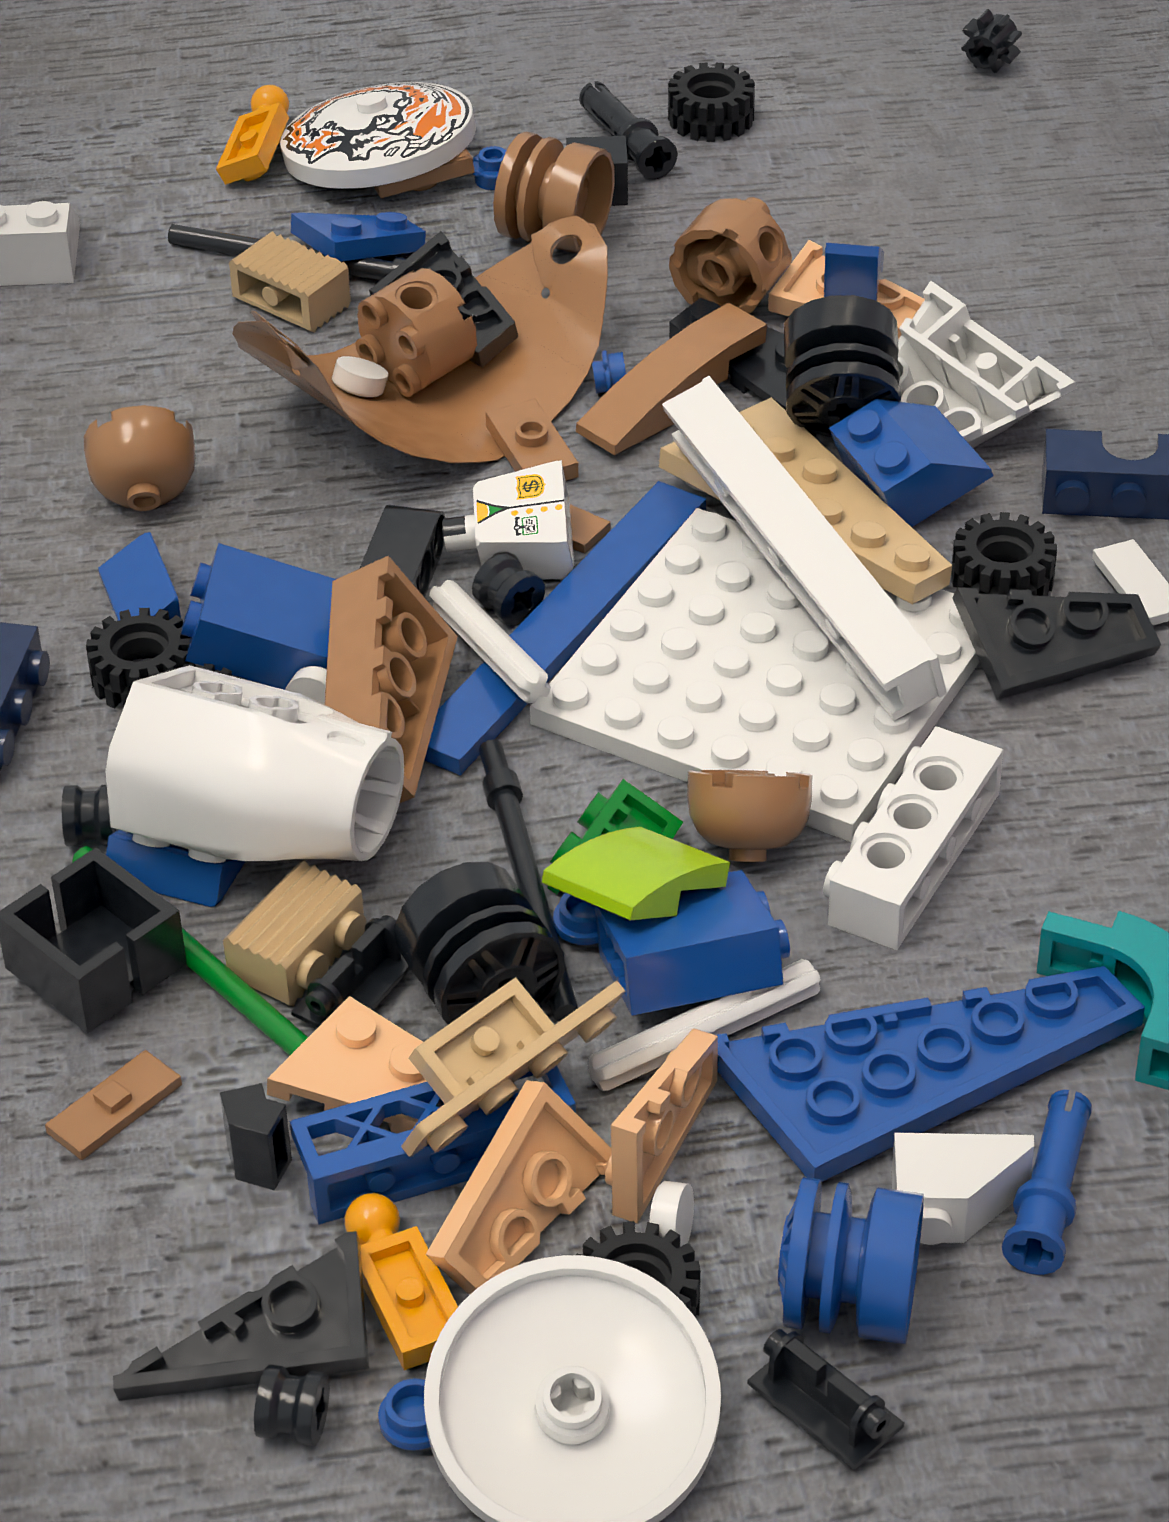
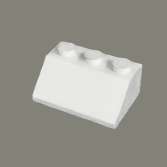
[0,201,80,286]

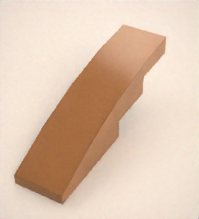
[576,302,767,455]

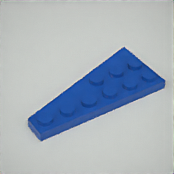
[717,966,1145,1182]

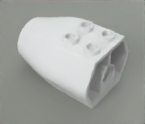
[105,665,404,863]

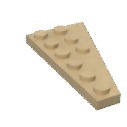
[659,397,952,605]

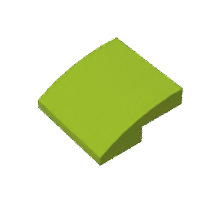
[542,827,730,920]

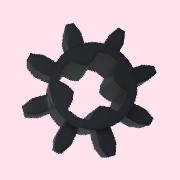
[961,9,1022,73]

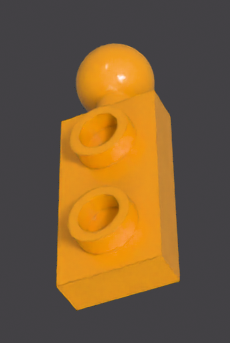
[216,85,289,185]
[345,1193,458,1370]

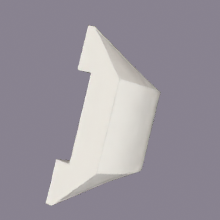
[897,281,1077,448]

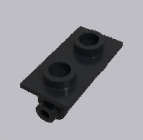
[291,915,411,1028]
[747,1329,905,1470]

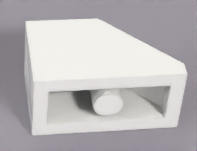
[891,1133,1034,1245]

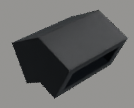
[220,1083,292,1191]

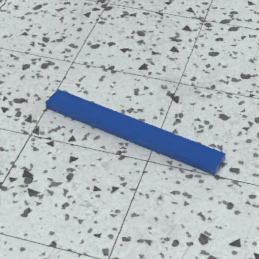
[425,481,706,776]

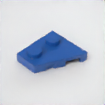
[291,212,426,261]

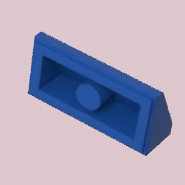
[98,532,181,621]
[106,830,246,907]

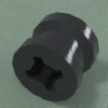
[472,553,545,626]
[61,785,119,846]
[254,1364,330,1446]

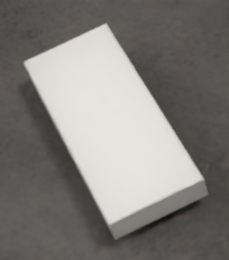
[1092,539,1169,625]

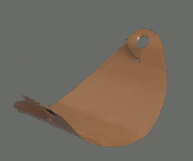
[232,215,608,463]

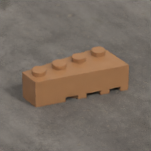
[325,556,458,804]

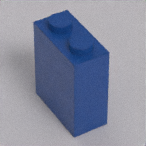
[181,543,336,690]
[595,870,790,1016]

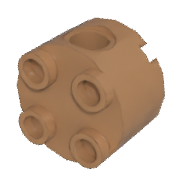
[669,197,792,314]
[355,268,477,397]

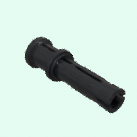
[579,81,678,179]

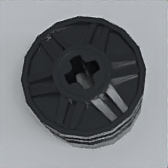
[784,295,901,437]
[394,861,565,1025]

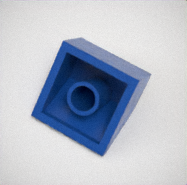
[829,399,994,527]

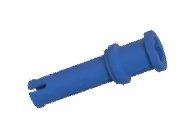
[1002,1090,1092,1275]

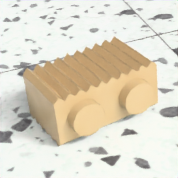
[229,231,351,333]
[223,860,366,1006]

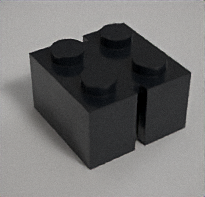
[0,848,187,1034]

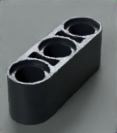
[359,505,445,598]

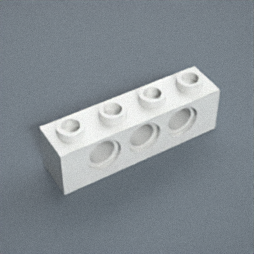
[823,726,1003,950]

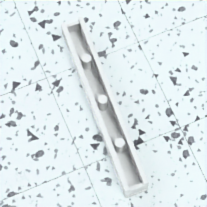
[662,376,947,721]

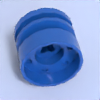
[778,1177,924,1344]

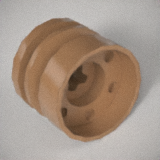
[493,132,614,254]

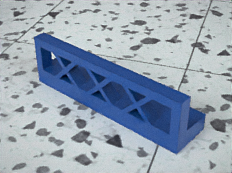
[289,1065,576,1225]

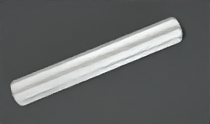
[429,580,551,704]
[588,959,821,1091]

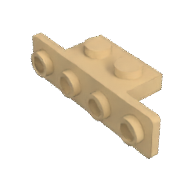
[401,977,626,1157]

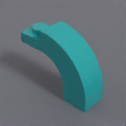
[1036,911,1169,1090]

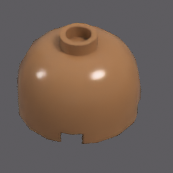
[83,405,196,511]
[687,770,813,862]

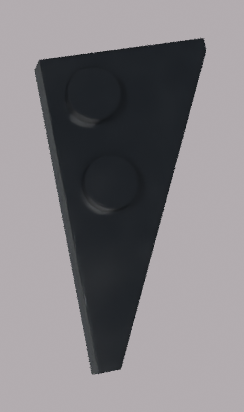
[113,1231,369,1401]

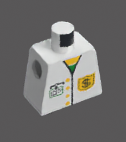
[442,460,574,579]

